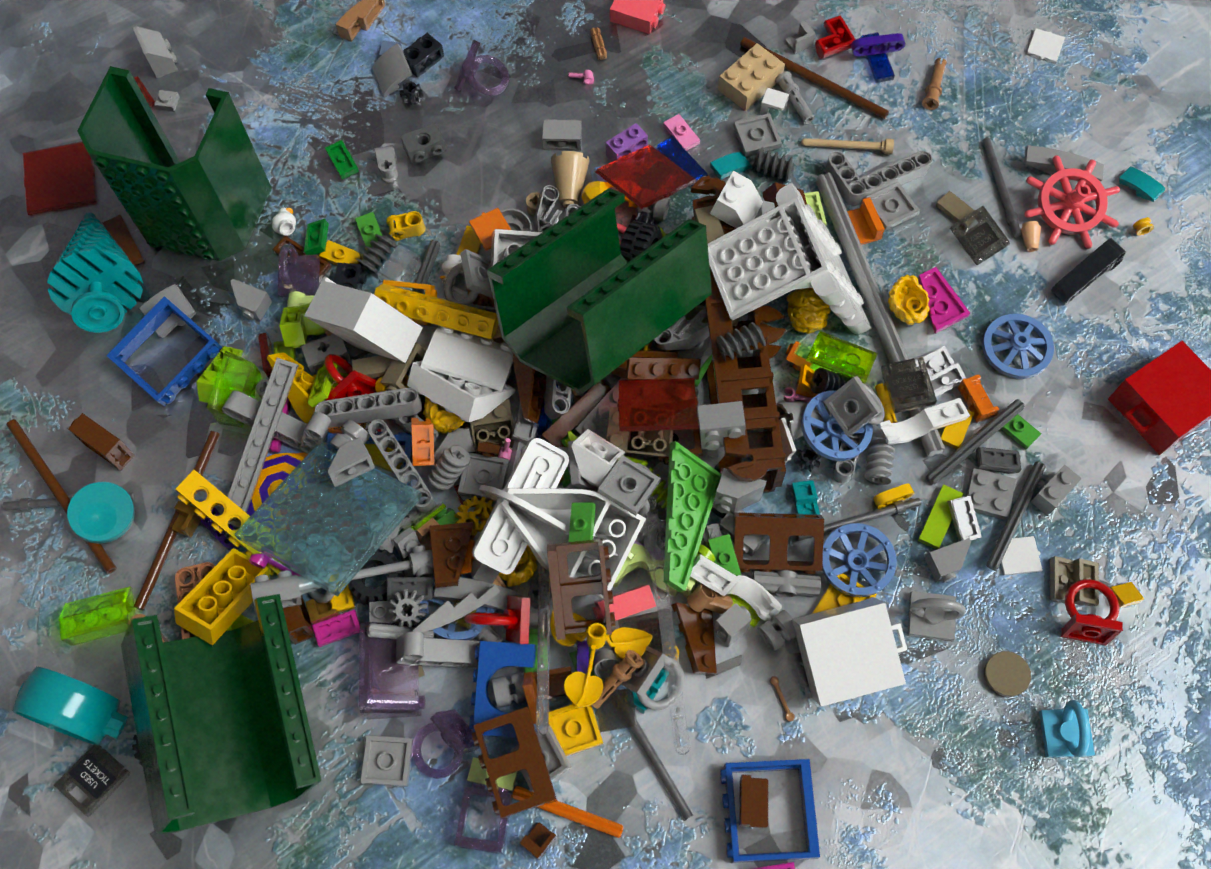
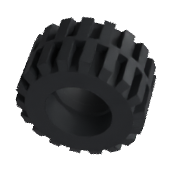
[620,220,662,263]
[347,548,405,606]

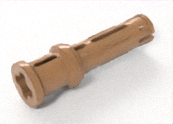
[922,58,947,110]
[592,650,643,709]

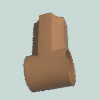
[687,583,733,614]

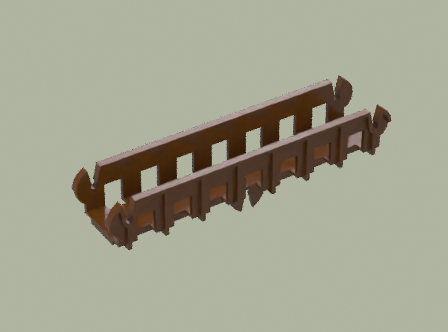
[691,175,786,493]

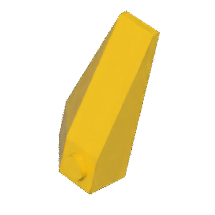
[267,352,334,424]

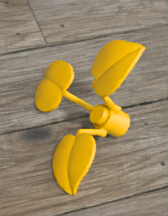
[550,611,653,708]

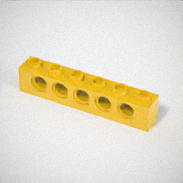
[374,284,499,339]
[176,470,296,576]

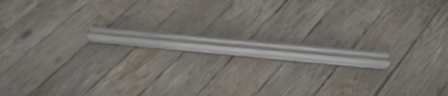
[816,172,945,457]

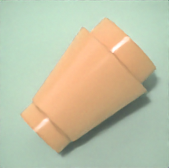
[1020,221,1041,252]

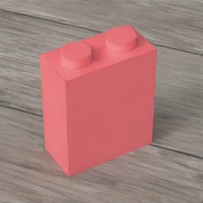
[610,0,665,34]
[592,585,656,621]

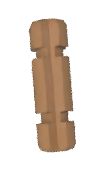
[590,27,607,60]

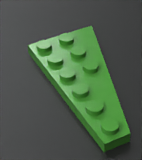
[663,441,722,592]

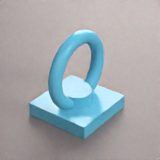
[1039,700,1095,758]

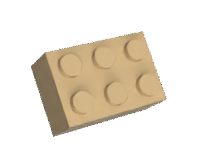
[718,44,785,111]

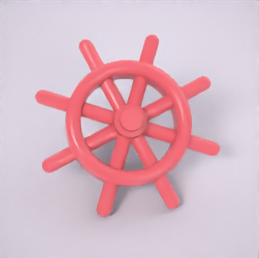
[1024,155,1120,249]

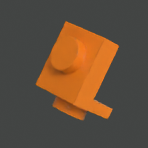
[785,341,814,371]

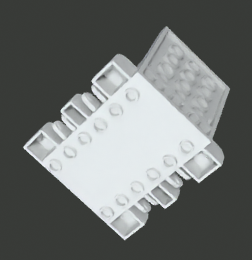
[708,183,871,334]

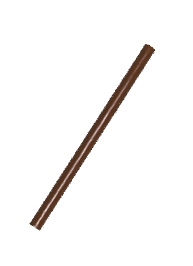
[740,37,890,119]
[6,419,117,574]
[133,431,220,610]

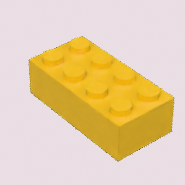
[174,548,270,645]

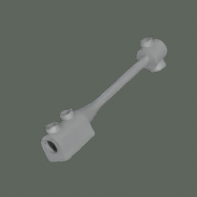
[250,545,434,613]

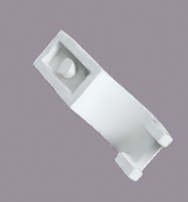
[878,398,970,444]
[690,554,782,621]

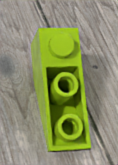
[196,346,243,405]

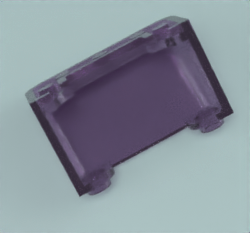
[359,622,425,720]

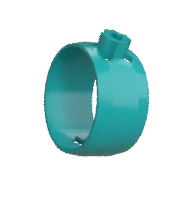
[12,667,128,745]

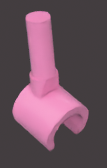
[568,70,594,85]
[784,387,812,402]
[498,438,512,462]

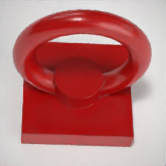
[324,354,377,400]
[1061,579,1123,645]
[464,595,530,644]

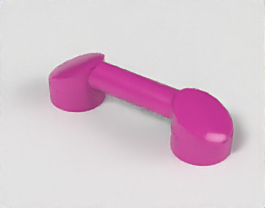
[248,553,304,576]

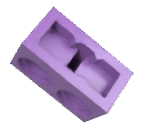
[606,123,648,168]

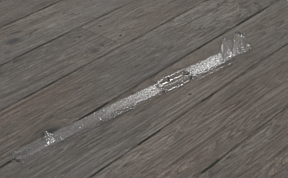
[642,496,690,755]
[536,563,552,735]

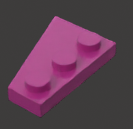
[918,267,970,334]

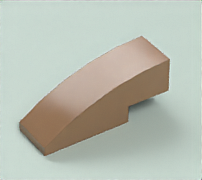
[336,0,385,42]

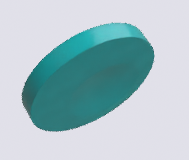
[67,482,135,544]

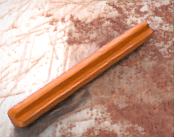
[512,786,624,838]

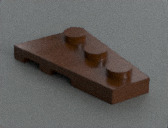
[430,522,474,588]
[671,602,717,675]

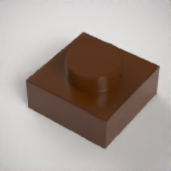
[477,441,500,457]

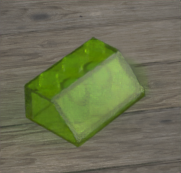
[806,331,878,384]
[207,351,261,428]
[59,586,136,646]

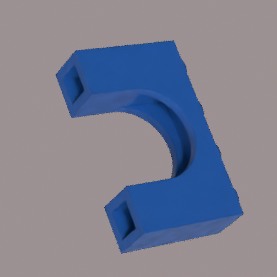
[469,641,536,737]

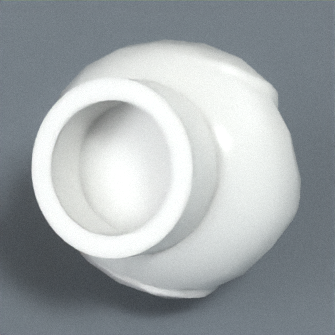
[272,207,296,235]
[439,255,464,285]

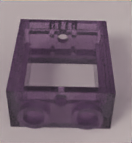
[454,784,513,854]

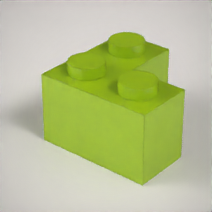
[279,304,326,348]

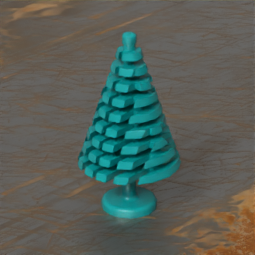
[47,212,143,333]

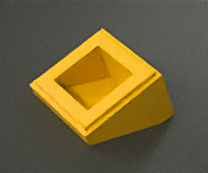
[1110,582,1144,608]

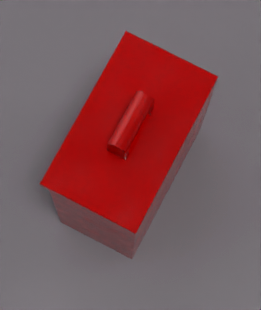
[1108,340,1211,455]

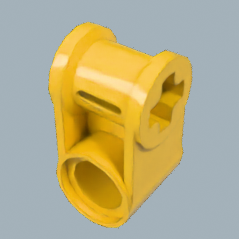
[386,211,426,241]

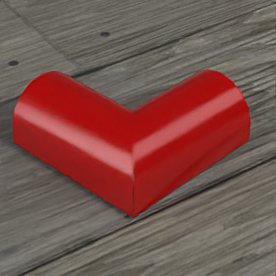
[815,15,856,59]

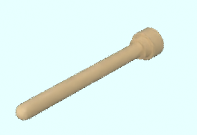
[801,138,894,155]

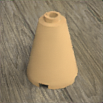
[551,151,589,208]

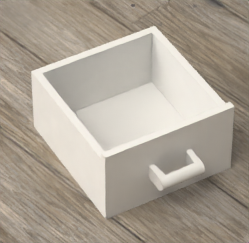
[304,277,423,363]
[792,597,907,707]

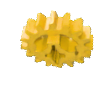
[454,496,494,540]

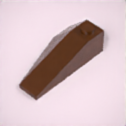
[512,351,547,424]

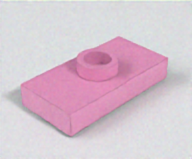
[663,114,700,152]

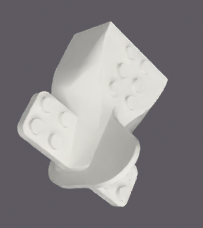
[472,438,646,599]

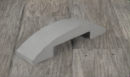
[433,577,523,613]

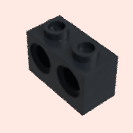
[403,33,444,78]
[334,262,367,291]

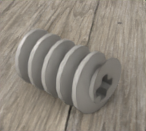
[864,437,895,485]
[427,445,470,490]

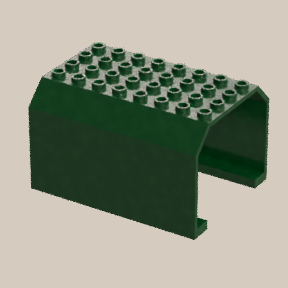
[77,66,272,261]
[487,188,712,394]
[121,594,322,835]

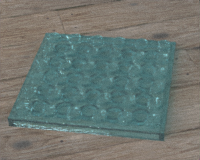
[235,441,422,596]

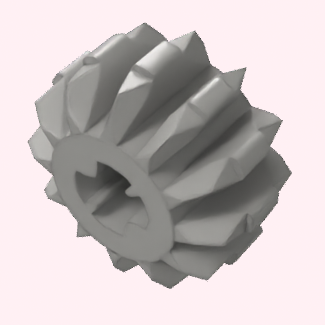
[388,589,428,628]

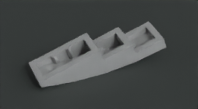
[1024,145,1104,182]
[412,585,501,633]

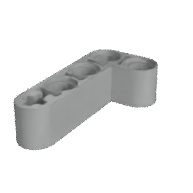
[396,632,480,668]

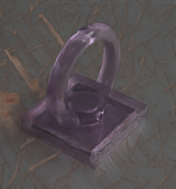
[454,40,509,96]
[278,244,320,297]
[412,709,480,779]

